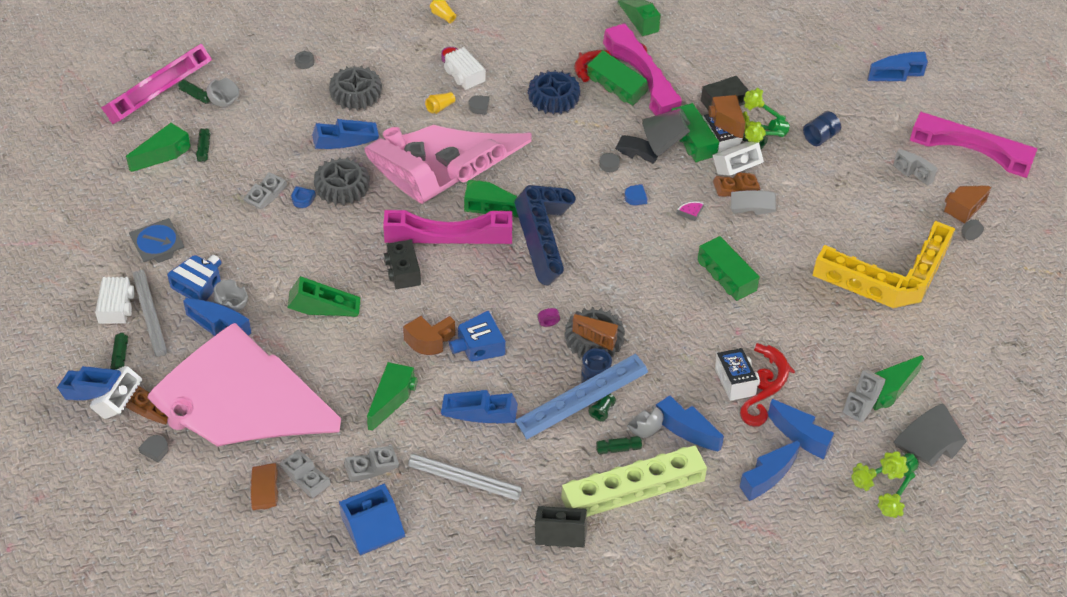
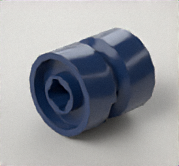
[803,111,841,147]
[581,348,612,383]

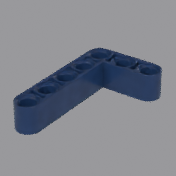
[514,185,576,286]

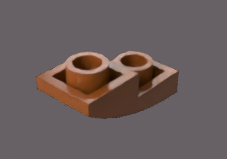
[713,172,761,197]
[125,386,168,425]
[251,463,278,510]

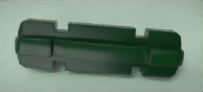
[178,79,210,104]
[196,128,211,162]
[110,332,128,370]
[596,436,642,454]

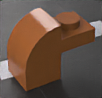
[403,316,456,355]

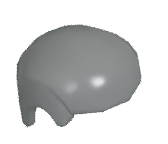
[206,77,240,107]
[214,280,248,312]
[627,406,664,438]

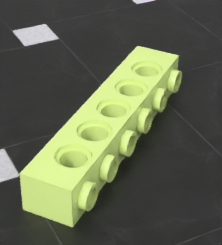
[561,445,707,517]

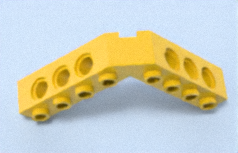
[812,221,955,308]

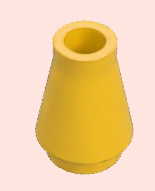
[429,0,457,23]
[425,92,455,114]

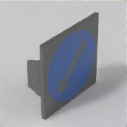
[129,218,185,263]

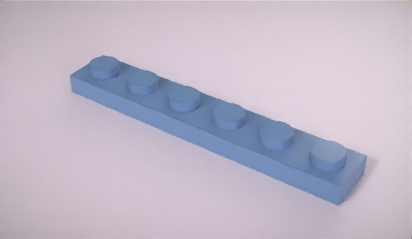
[515,354,648,440]

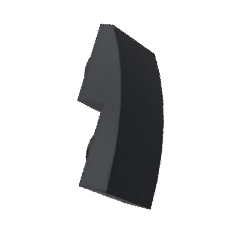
[615,135,658,164]

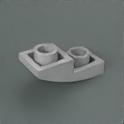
[893,150,938,186]
[243,172,287,209]
[731,191,776,215]
[843,370,886,422]
[344,446,399,482]
[279,450,331,499]

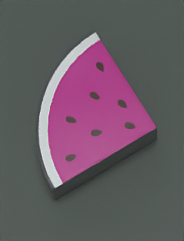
[676,201,704,221]

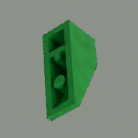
[618,0,661,37]
[126,123,191,172]
[464,180,519,218]
[287,276,361,317]
[873,355,924,410]
[367,362,418,431]

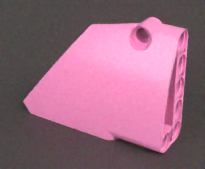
[364,125,532,204]
[148,323,341,447]

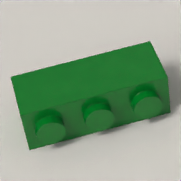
[587,50,648,106]
[671,103,719,163]
[697,236,760,301]

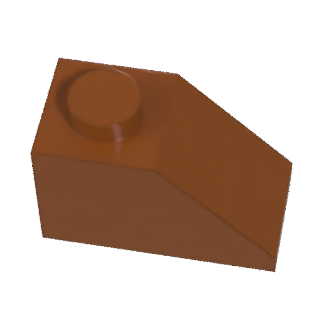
[708,95,746,138]
[944,185,992,224]

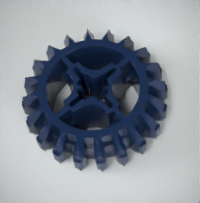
[528,70,581,115]

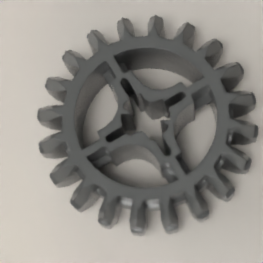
[329,65,382,111]
[314,157,370,206]
[564,306,625,359]

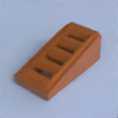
[572,314,618,351]

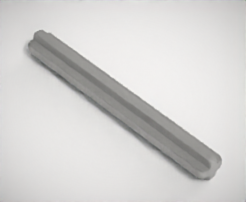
[133,270,167,357]
[408,454,522,500]

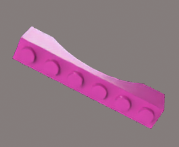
[603,23,682,115]
[101,44,212,124]
[910,111,1038,178]
[383,210,512,244]

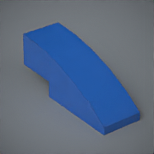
[867,52,928,81]
[312,119,379,149]
[183,298,251,336]
[57,366,122,400]
[441,390,518,424]
[656,395,724,452]
[768,399,834,460]
[739,441,800,501]

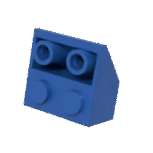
[339,484,405,556]

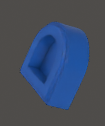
[624,184,648,205]
[291,186,316,208]

